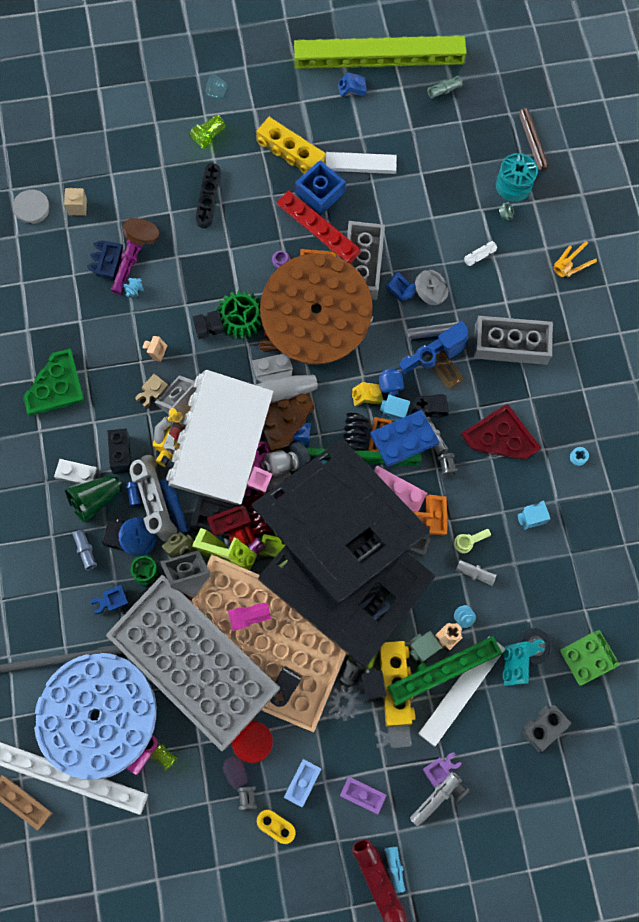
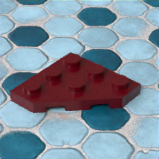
[461,404,541,460]

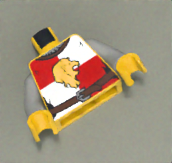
[153,408,185,467]

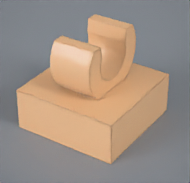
[142,336,167,362]

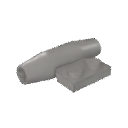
[252,354,318,404]

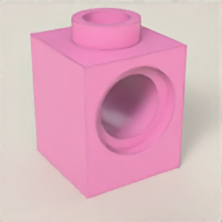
[246,466,272,493]

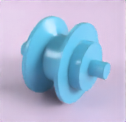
[123,278,144,297]
[454,605,476,628]

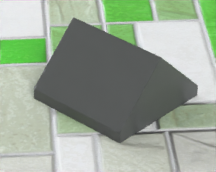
[160,550,210,598]

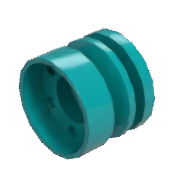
[495,153,538,202]

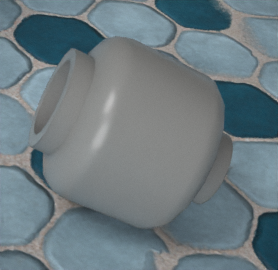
[262,450,292,477]

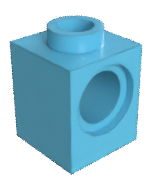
[380,395,410,422]

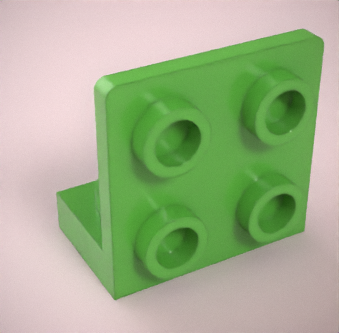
[560,629,620,686]

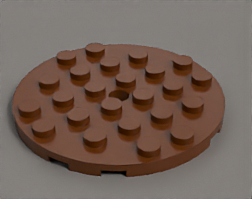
[260,253,372,365]

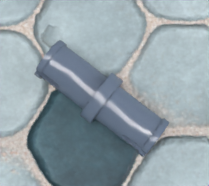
[72,530,97,570]

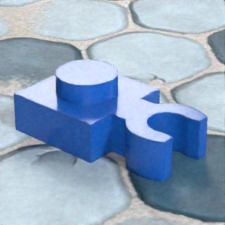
[90,585,129,614]

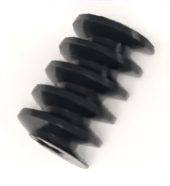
[343,412,370,451]

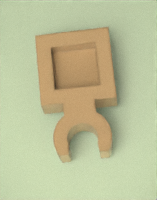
[136,374,169,408]

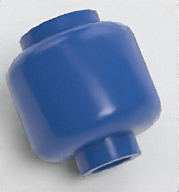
[379,368,404,396]

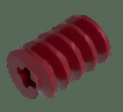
[246,492,274,536]

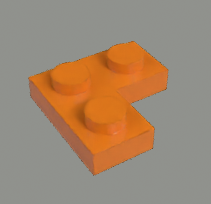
[413,495,447,536]

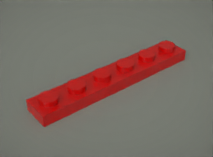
[277,190,361,264]

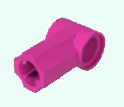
[228,602,271,631]
[126,735,159,775]

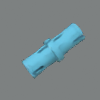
[384,846,406,893]

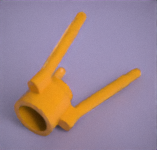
[553,241,597,278]

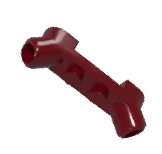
[352,839,407,922]

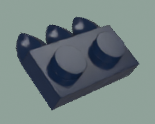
[87,241,123,280]

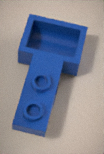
[399,321,468,375]

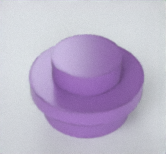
[272,251,290,268]

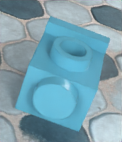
[518,501,550,530]

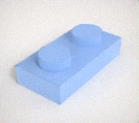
[284,759,321,807]

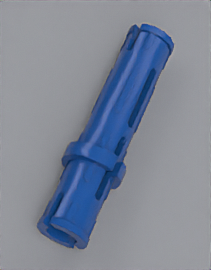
[159,478,191,535]

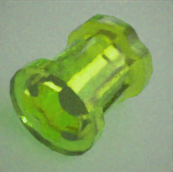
[150,744,178,772]

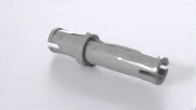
[410,772,462,827]

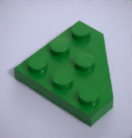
[23,348,85,416]

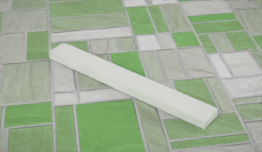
[0,742,148,815]

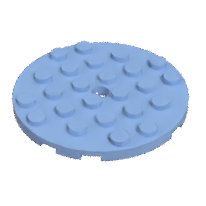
[35,653,157,780]

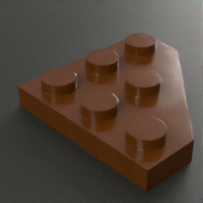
[263,393,315,451]

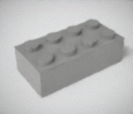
[347,221,385,300]
[474,316,553,365]

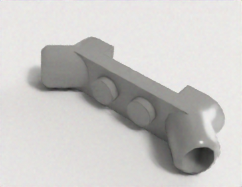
[130,455,178,541]

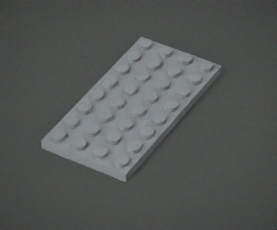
[106,575,281,751]

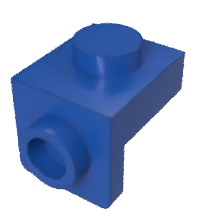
[338,72,367,97]
[385,272,416,301]
[291,423,311,448]

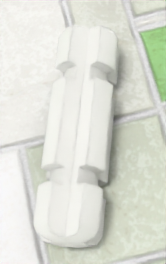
[464,241,497,266]

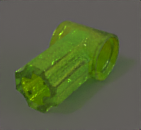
[189,115,226,148]

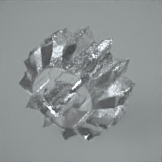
[326,685,361,721]

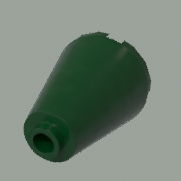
[65,475,122,523]

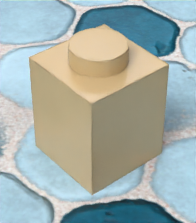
[64,188,87,215]

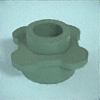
[499,202,514,221]

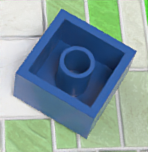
[295,160,346,215]

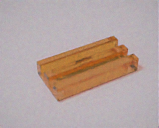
[427,350,464,390]

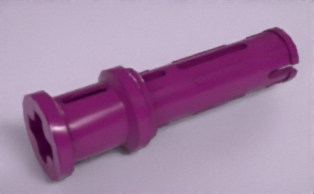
[110,240,142,295]

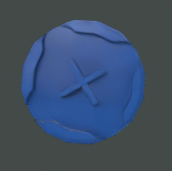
[119,517,156,557]

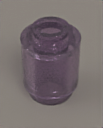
[221,756,248,790]

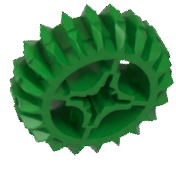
[216,290,262,340]

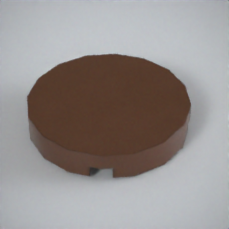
[122,218,159,245]

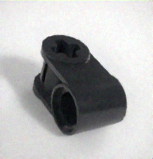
[411,394,449,418]
[270,665,303,707]

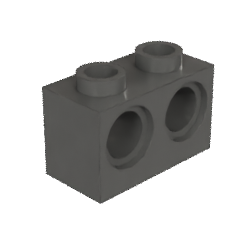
[522,705,572,753]

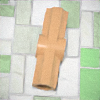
[436,623,463,650]

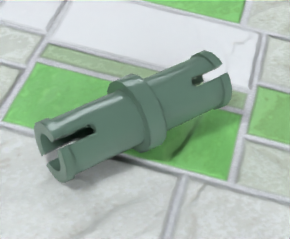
[427,76,463,98]

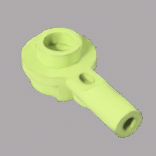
[454,529,491,553]

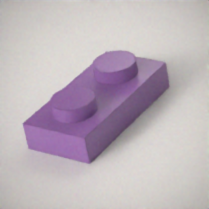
[340,776,386,815]

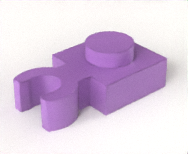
[422,752,461,787]

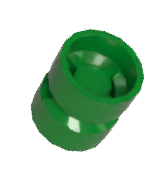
[130,556,159,586]

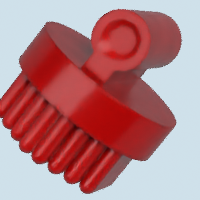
[228,526,256,547]

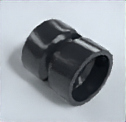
[192,310,224,340]

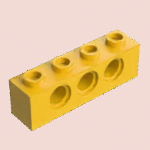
[256,117,326,174]
[379,641,415,727]

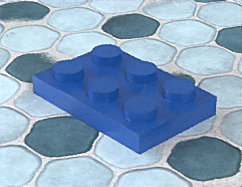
[370,410,439,467]

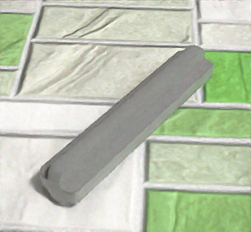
[407,322,459,340]

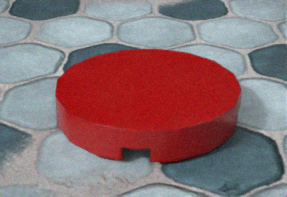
[232,721,273,763]

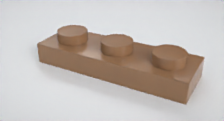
[0,775,53,831]

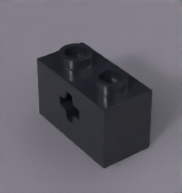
[107,428,132,474]

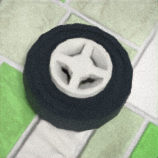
[284,442,311,475]

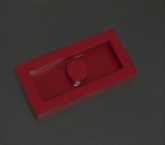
[207,504,251,537]

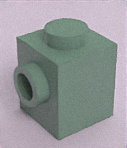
[409,631,442,663]

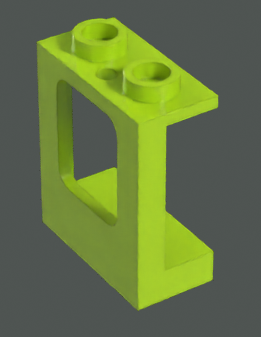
[192,528,257,571]

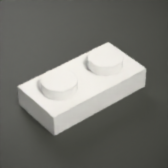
[54,459,98,484]

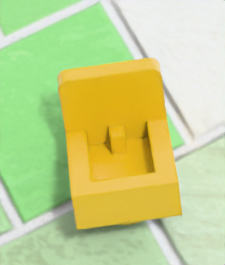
[352,382,383,406]

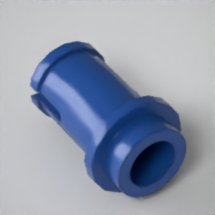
[125,481,142,507]

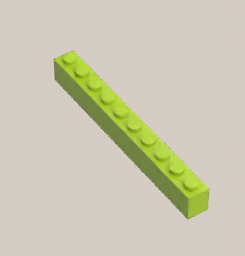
[294,35,466,69]

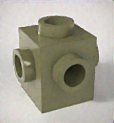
[162,531,197,558]

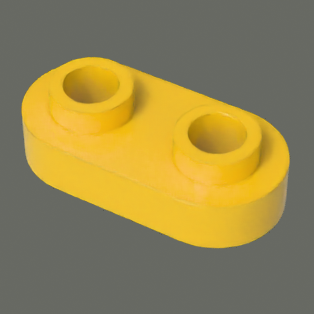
[257,810,295,844]

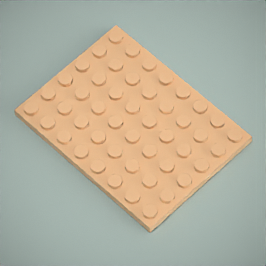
[191,555,346,732]

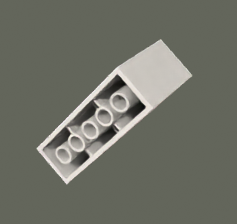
[166,370,273,505]

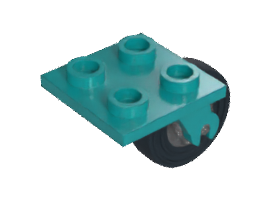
[503,628,552,686]

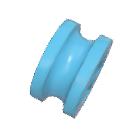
[570,447,589,466]

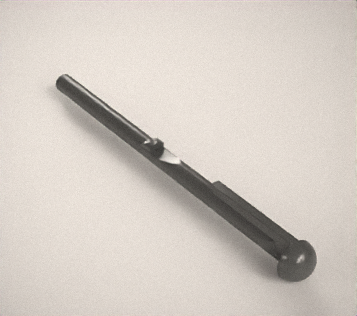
[0,645,124,673]

